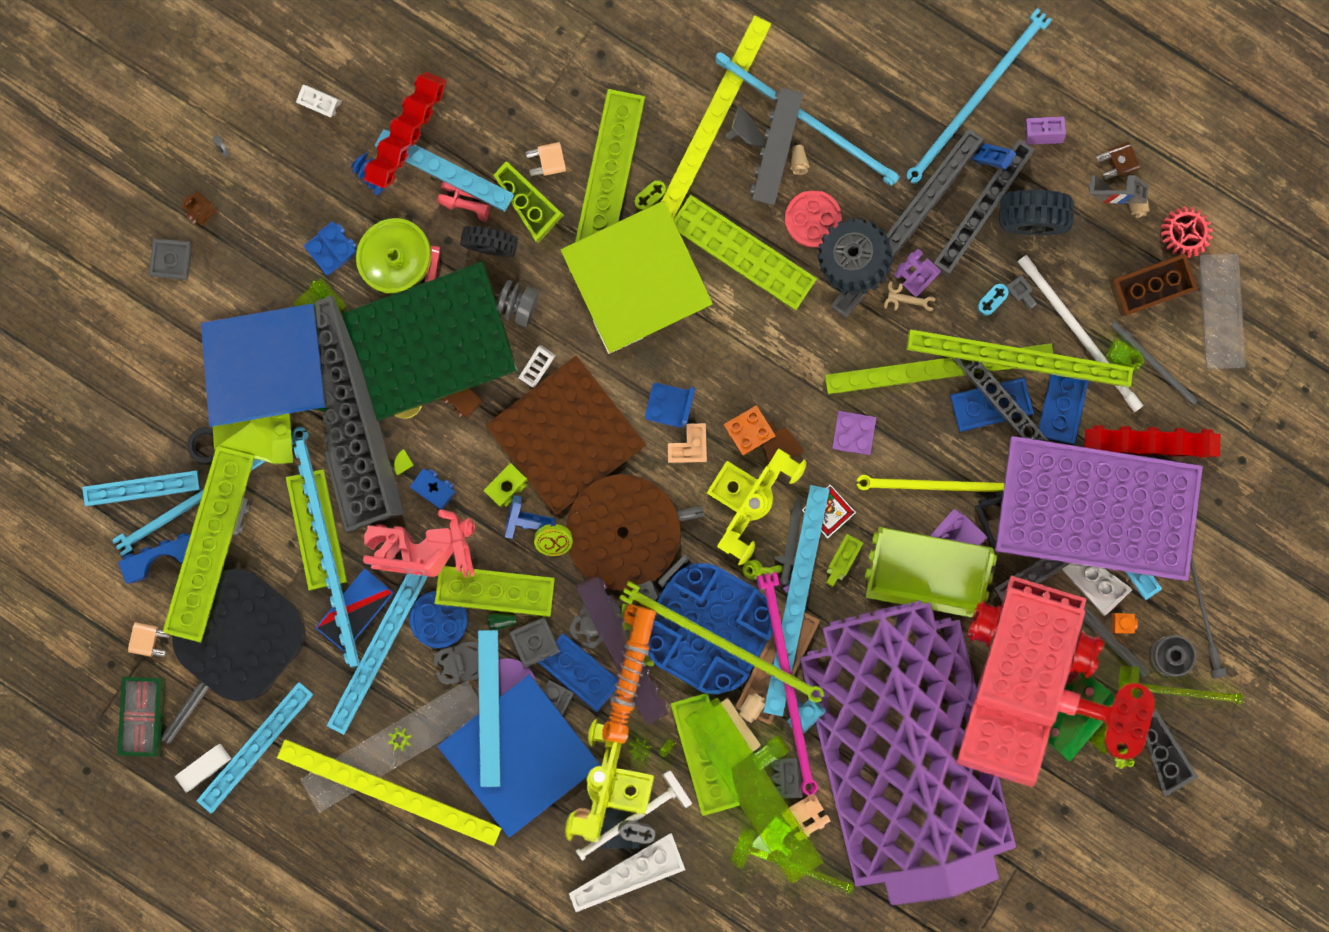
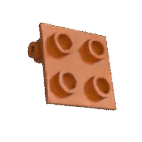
[724,405,776,456]

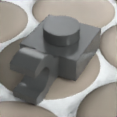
[1006,275,1037,310]

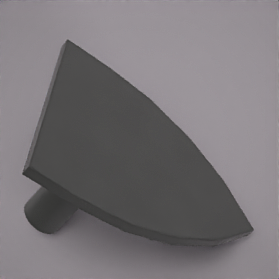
[726,106,765,147]

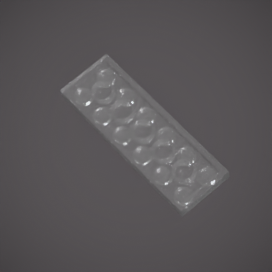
[1199,254,1246,369]

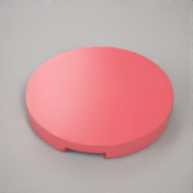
[785,191,842,247]

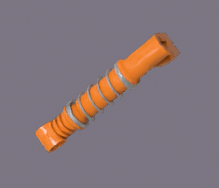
[602,604,657,744]

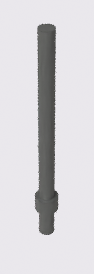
[1110,321,1198,406]

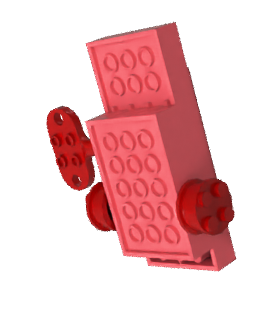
[956,576,1155,787]

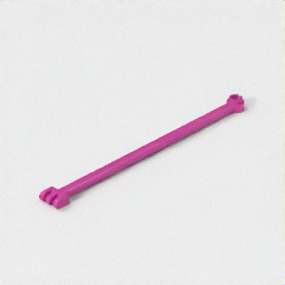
[757,572,818,795]

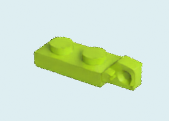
[826,534,863,587]

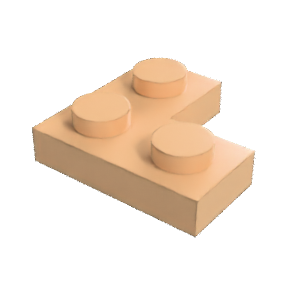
[668,423,707,463]

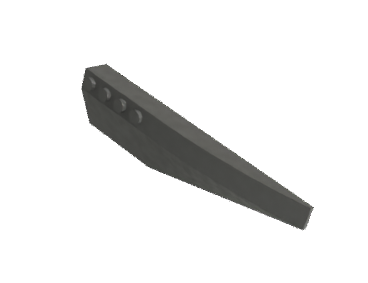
[316,296,404,532]

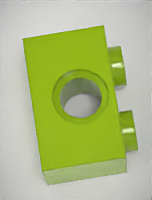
[484,463,528,508]

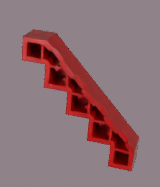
[364,72,446,188]
[1085,425,1221,458]

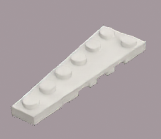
[1061,563,1132,616]
[569,833,685,912]

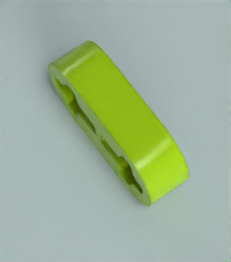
[635,181,666,211]

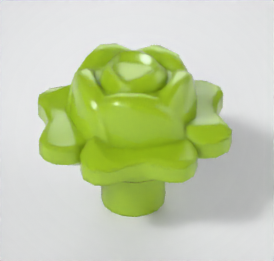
[1114,747,1134,769]

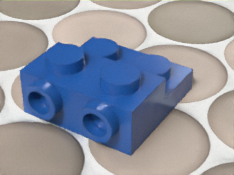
[304,221,357,277]

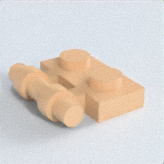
[780,794,830,841]

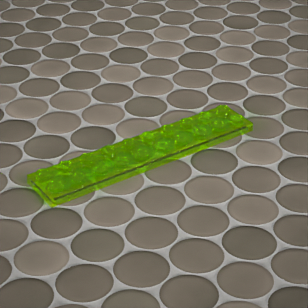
[684,698,824,884]

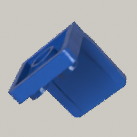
[645,383,695,428]

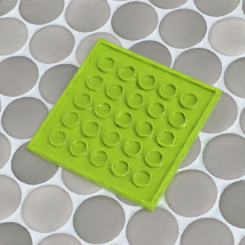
[561,201,713,353]

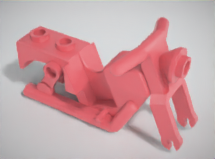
[363,510,475,578]

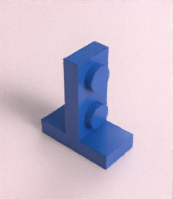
[505,495,555,539]

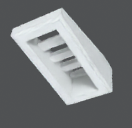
[518,345,556,388]

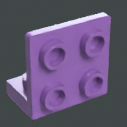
[930,509,987,545]

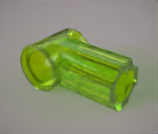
[750,735,790,771]

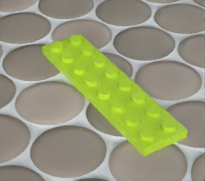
[674,195,817,311]

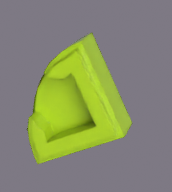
[394,449,414,476]

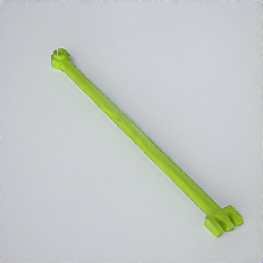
[620,581,824,702]

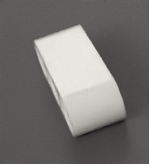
[175,743,232,793]

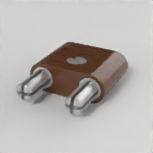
[1096,142,1140,179]

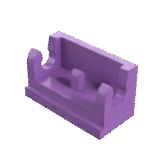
[1024,117,1066,145]

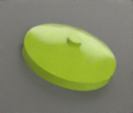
[356,218,432,294]

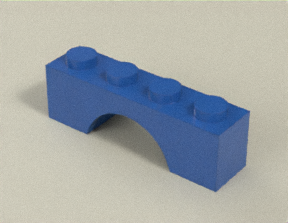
[118,533,191,584]

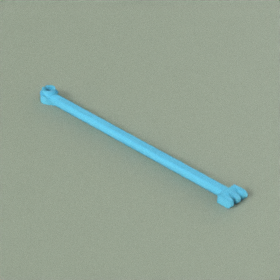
[906,8,1052,184]
[715,52,900,186]
[112,427,309,557]

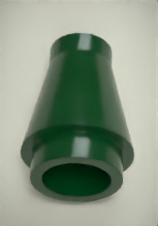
[487,613,516,630]

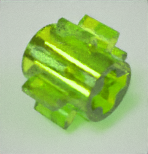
[628,738,652,761]

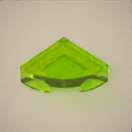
[659,738,676,758]

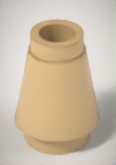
[791,145,809,175]

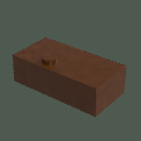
[1108,254,1198,316]

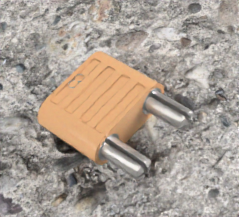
[526,142,566,176]
[128,622,170,657]

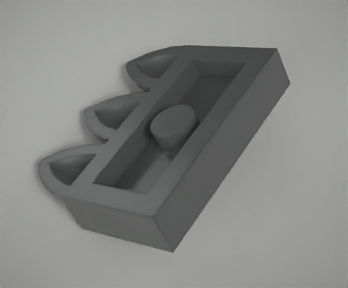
[770,758,802,798]

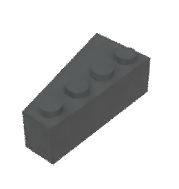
[1145,708,1198,797]

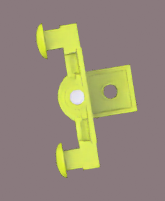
[707,449,806,565]
[565,719,654,843]

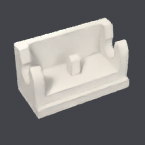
[296,85,342,117]

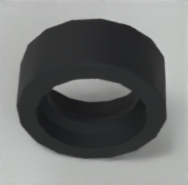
[187,427,214,465]

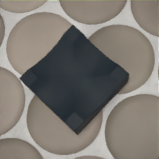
[600,808,639,849]

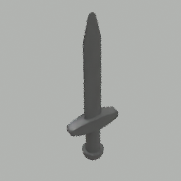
[774,496,801,586]

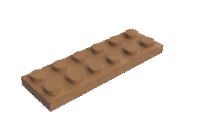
[735,603,820,725]

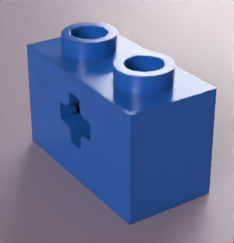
[410,468,456,510]

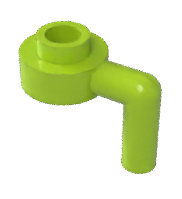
[743,560,782,580]

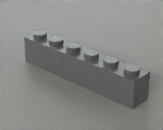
[750,87,803,205]

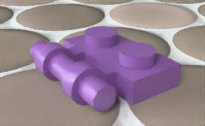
[894,249,941,297]

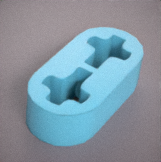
[977,284,1008,316]

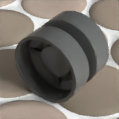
[1149,635,1196,676]

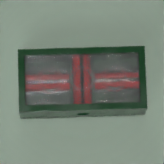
[117,677,166,757]

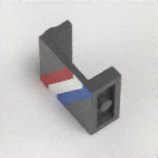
[1088,175,1149,204]

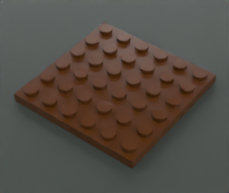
[486,356,647,516]

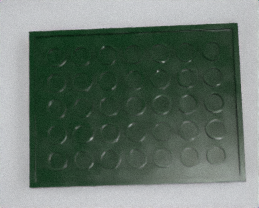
[343,262,518,421]

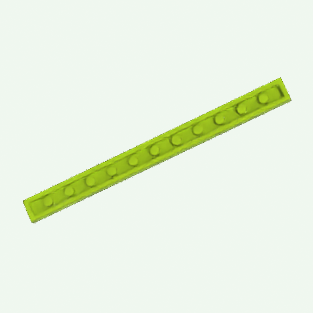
[906,329,1133,387]
[825,343,1053,395]

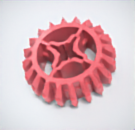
[1160,206,1213,258]

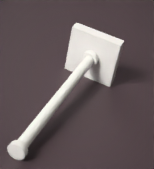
[576,771,692,860]

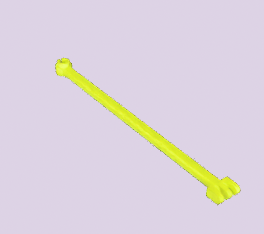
[856,475,1004,492]

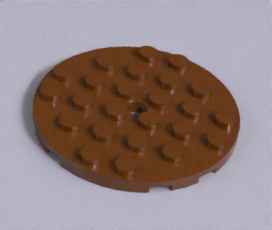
[566,474,681,590]

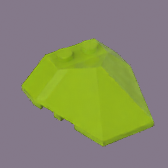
[213,413,293,464]

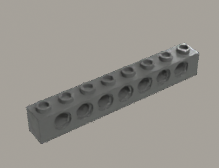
[934,139,1035,277]

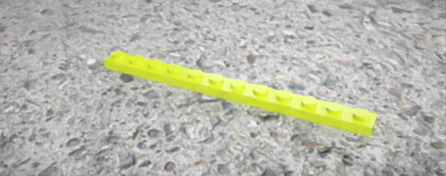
[661,16,771,220]
[277,739,501,846]

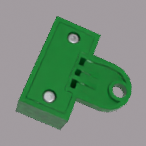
[1046,673,1115,762]

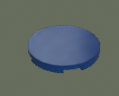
[410,591,468,648]

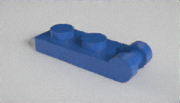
[972,143,1016,169]

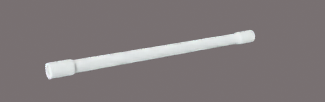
[1018,255,1144,412]

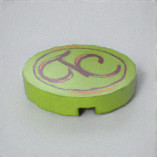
[534,524,573,556]

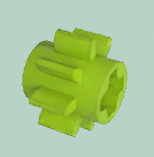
[388,728,412,751]

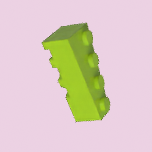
[494,161,564,243]

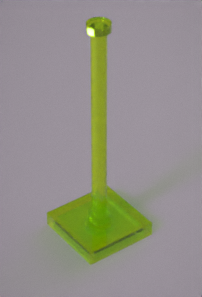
[1118,666,1243,705]
[730,826,854,895]

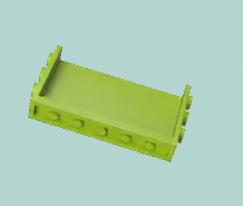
[865,527,997,617]

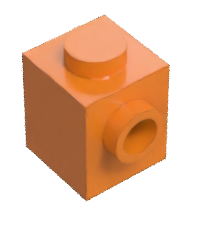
[1111,613,1138,634]

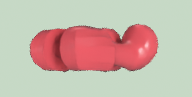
[437,181,490,222]

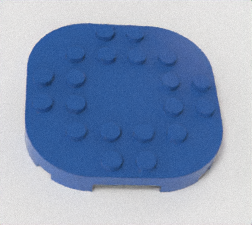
[648,563,773,694]

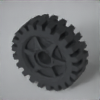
[460,226,518,257]

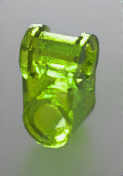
[1105,339,1144,371]

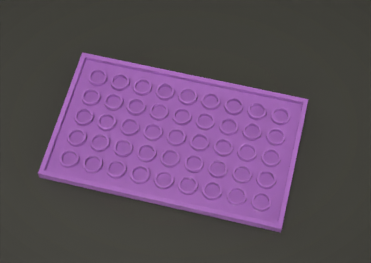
[995,436,1203,581]

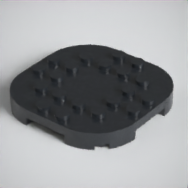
[172,569,306,701]

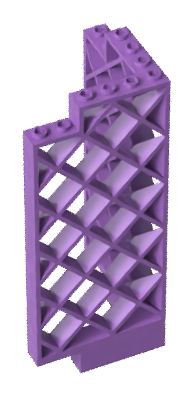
[800,600,1016,905]

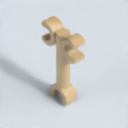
[883,281,935,312]

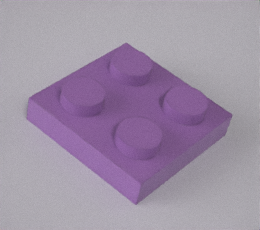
[832,411,876,456]

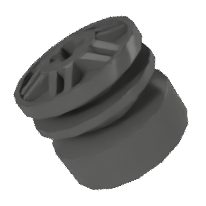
[497,280,540,328]

